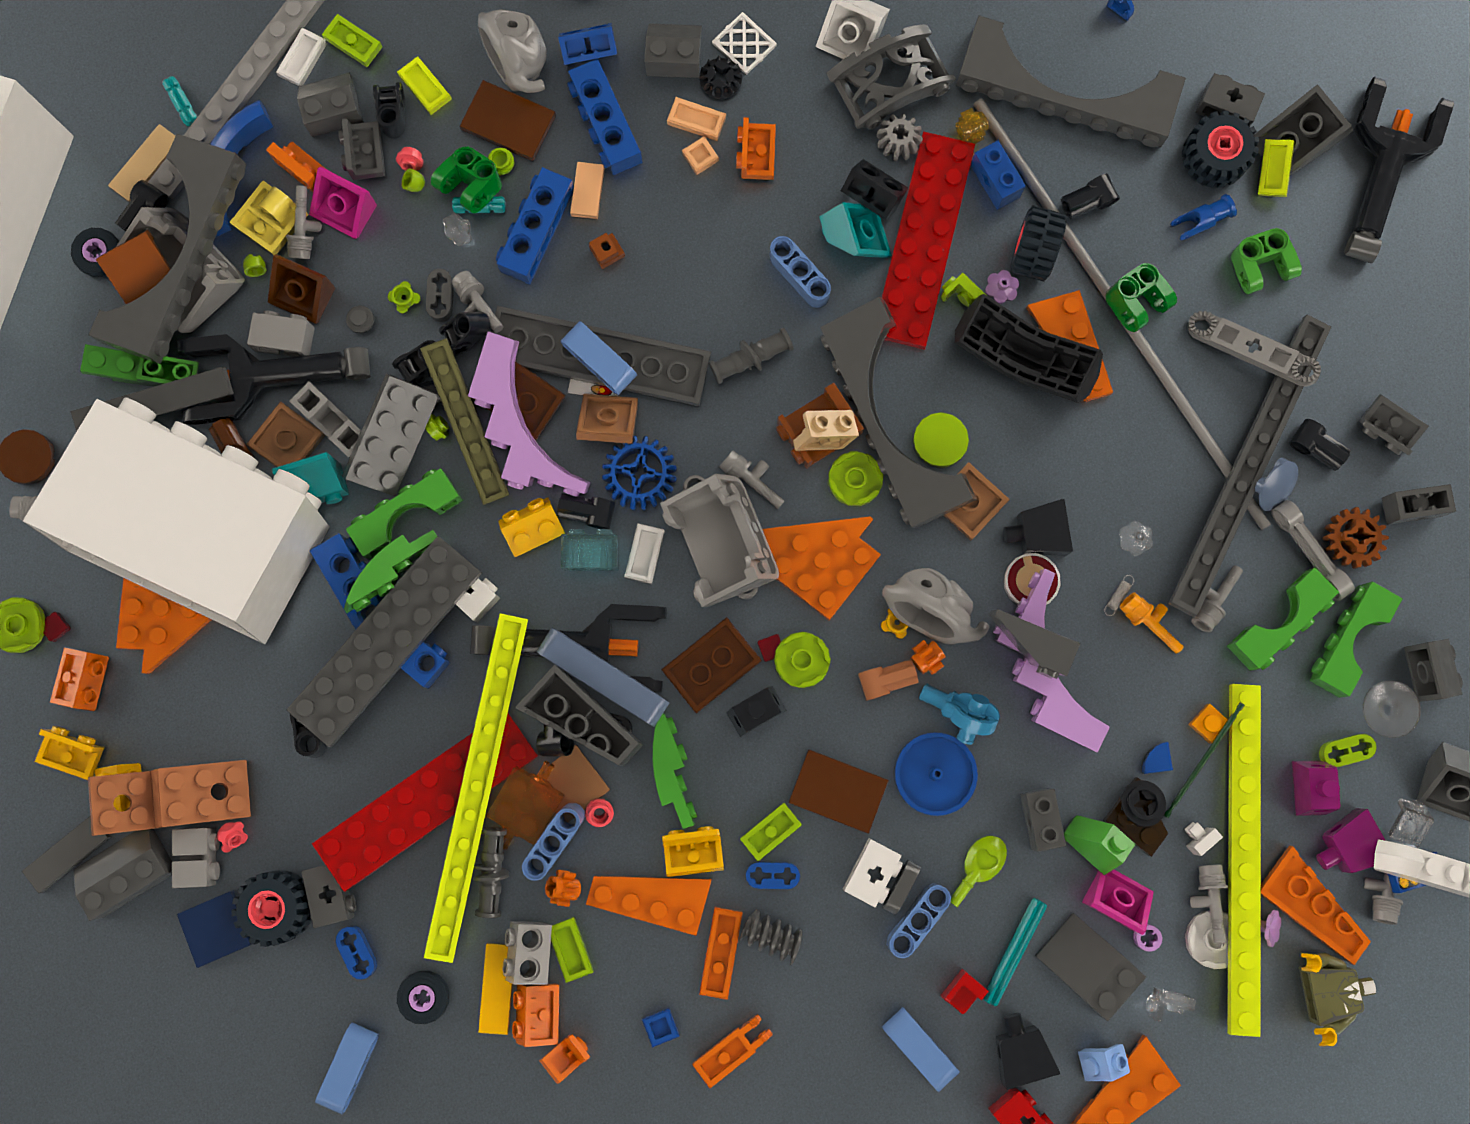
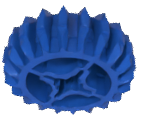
[602,436,677,511]

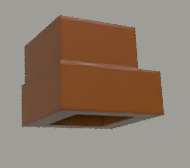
[589,233,625,269]

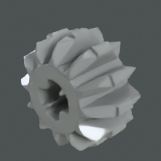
[876,113,923,161]

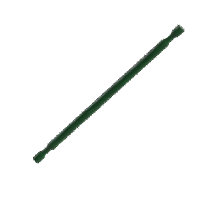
[1164,702,1245,818]

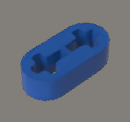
[746,862,800,889]
[336,925,377,980]

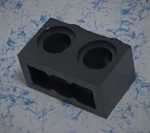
[840,159,908,220]

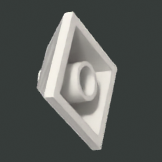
[816,0,890,59]

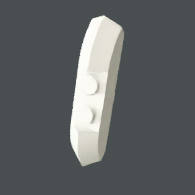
[1374,839,1470,898]

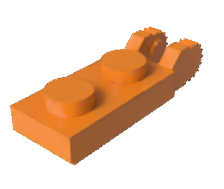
[692,1014,773,1088]

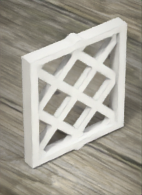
[712,12,777,75]

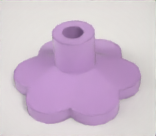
[985,270,1019,304]
[1261,910,1281,947]

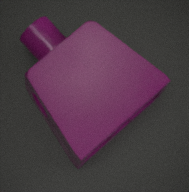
[1292,761,1341,816]
[1316,808,1386,873]

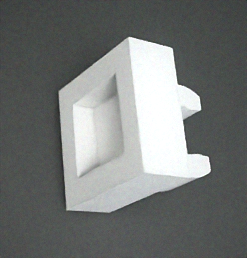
[1184,822,1223,856]

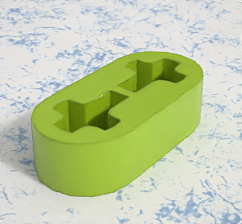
[1319,734,1377,767]

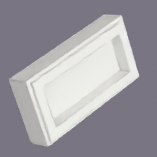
[276,28,327,86]
[624,523,665,584]

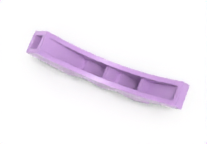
[468,332,591,496]
[993,569,1110,753]

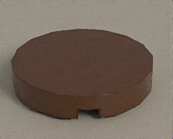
[0,429,55,484]

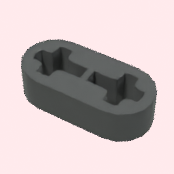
[426,269,454,322]
[882,859,921,915]

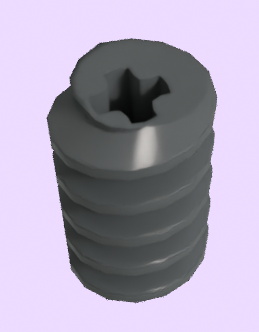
[738,909,802,966]

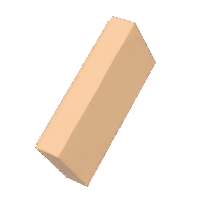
[667,97,726,141]
[570,162,605,219]

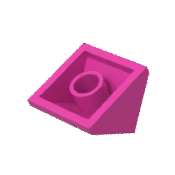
[309,167,377,239]
[1082,870,1154,935]

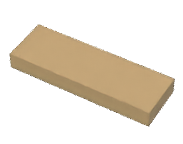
[108,124,175,202]

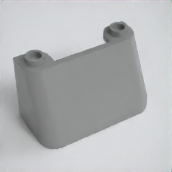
[116,207,245,333]
[660,474,779,607]

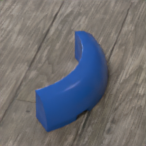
[210,99,274,237]

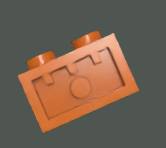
[266,142,326,193]
[50,647,109,711]
[512,983,559,1047]

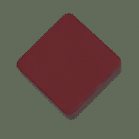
[43,612,71,642]
[757,634,781,662]

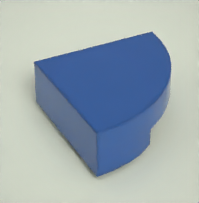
[1106,0,1134,21]
[1142,742,1173,774]

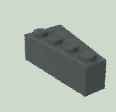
[515,665,643,766]

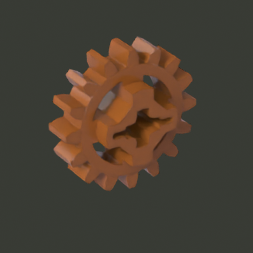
[1323,507,1389,569]

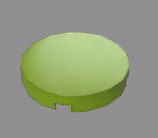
[913,412,969,468]
[828,451,883,506]
[0,597,46,653]
[774,632,831,688]

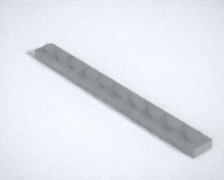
[148,0,325,200]

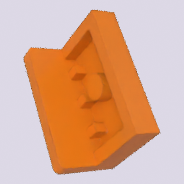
[736,117,776,180]

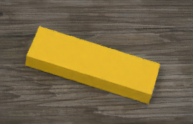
[478,943,513,1035]

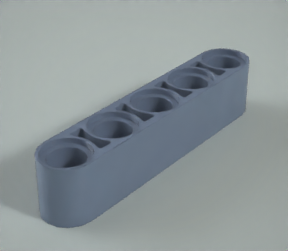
[536,627,670,727]

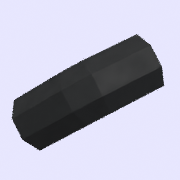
[954,294,1103,403]

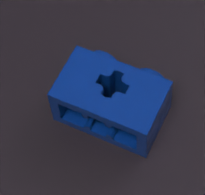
[970,140,1026,210]

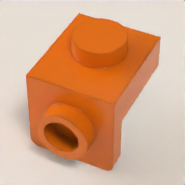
[539,1034,590,1084]

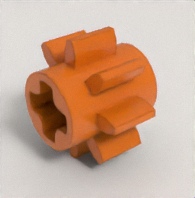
[910,640,946,675]
[545,870,581,907]

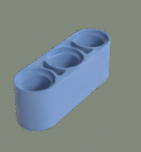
[770,236,831,308]
[560,321,637,395]
[522,803,585,881]
[887,883,951,958]
[882,1007,960,1092]
[315,1022,379,1115]

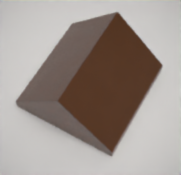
[267,254,335,324]

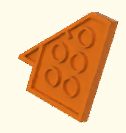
[762,516,881,620]
[116,578,212,674]

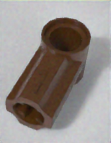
[208,418,255,458]

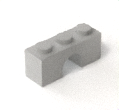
[289,382,361,458]

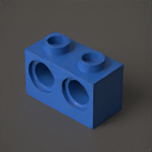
[558,23,617,65]
[401,641,451,689]

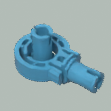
[919,683,1000,745]

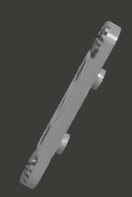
[1188,311,1321,386]

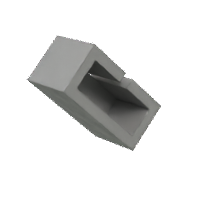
[247,311,315,357]
[172,827,220,888]

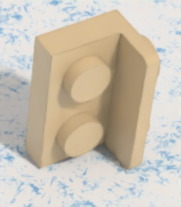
[793,410,859,451]

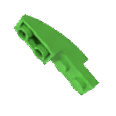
[80,344,199,387]
[344,530,437,613]
[653,713,698,829]

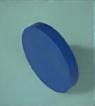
[894,733,978,816]

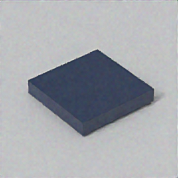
[177,890,252,968]

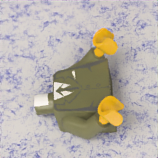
[1299,953,1376,1046]

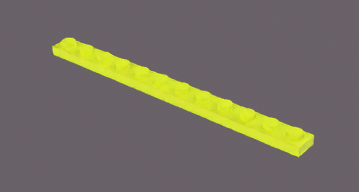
[424,613,528,963]
[1227,684,1261,1037]

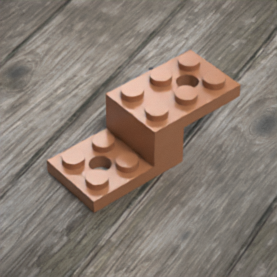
[88,760,251,836]

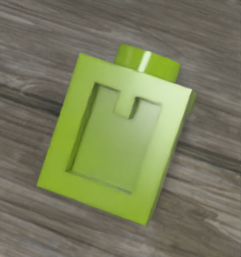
[940,273,986,307]

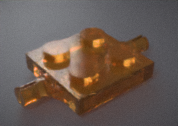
[486,761,565,850]

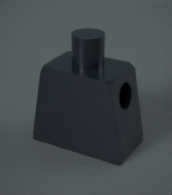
[1003,499,1073,556]
[726,686,787,737]
[996,1013,1060,1090]

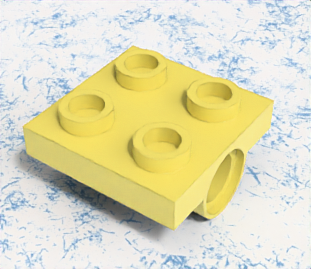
[229,181,308,255]

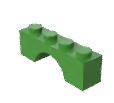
[346,468,463,560]
[1227,568,1339,671]
[1309,581,1403,698]

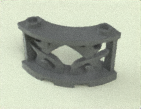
[826,24,956,130]

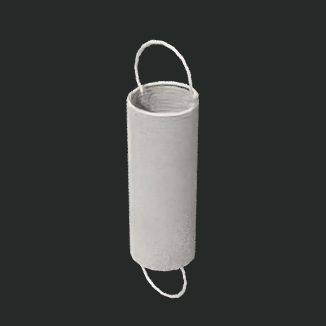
[1104,575,1134,616]

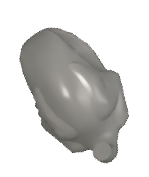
[478,9,547,93]
[882,568,989,645]

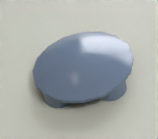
[1255,458,1298,512]

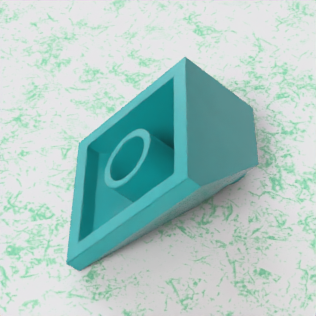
[819,202,892,258]
[272,452,350,504]

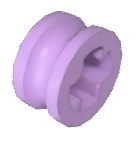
[1133,924,1162,952]

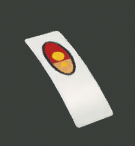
[568,379,618,396]

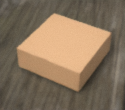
[682,136,719,175]

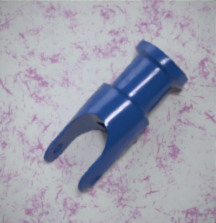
[1170,194,1237,241]

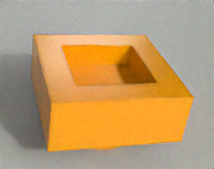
[1188,704,1228,744]

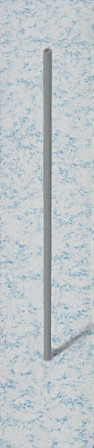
[973,98,1271,530]

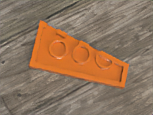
[1026,290,1113,402]
[1261,846,1371,965]
[586,876,712,936]
[1071,1035,1181,1124]

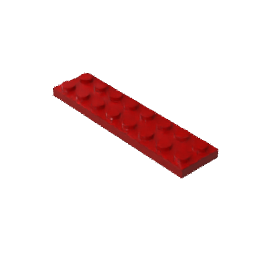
[882,131,975,350]
[312,713,538,892]

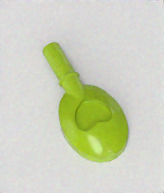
[950,836,1007,908]

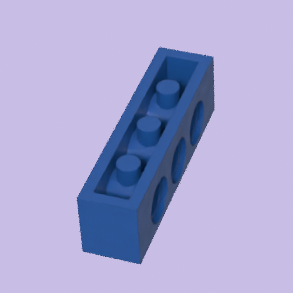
[567,58,643,175]
[496,167,574,285]
[310,533,385,630]

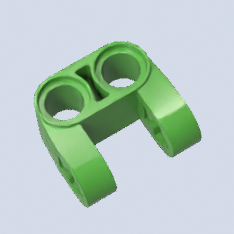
[1231,228,1302,294]

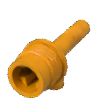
[1119,592,1184,654]

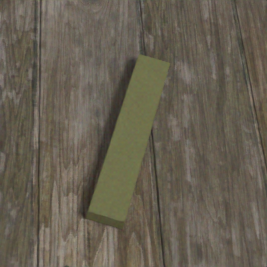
[420,338,510,505]

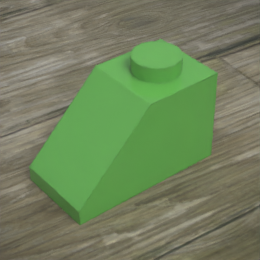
[1064,815,1135,875]

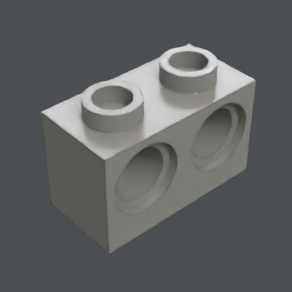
[502,921,552,985]

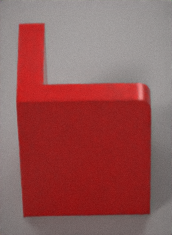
[940,969,989,1014]

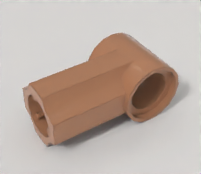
[858,660,919,701]

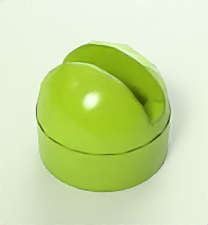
[402,168,425,192]
[243,254,267,277]

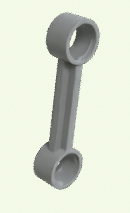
[1271,500,1355,601]

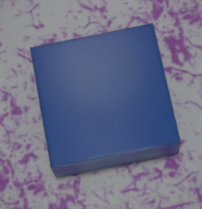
[642,1008,680,1047]

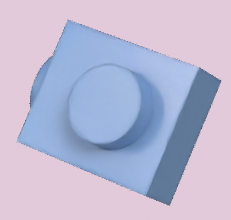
[1078,1044,1130,1082]

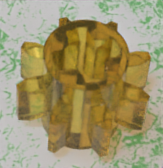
[955,108,989,144]

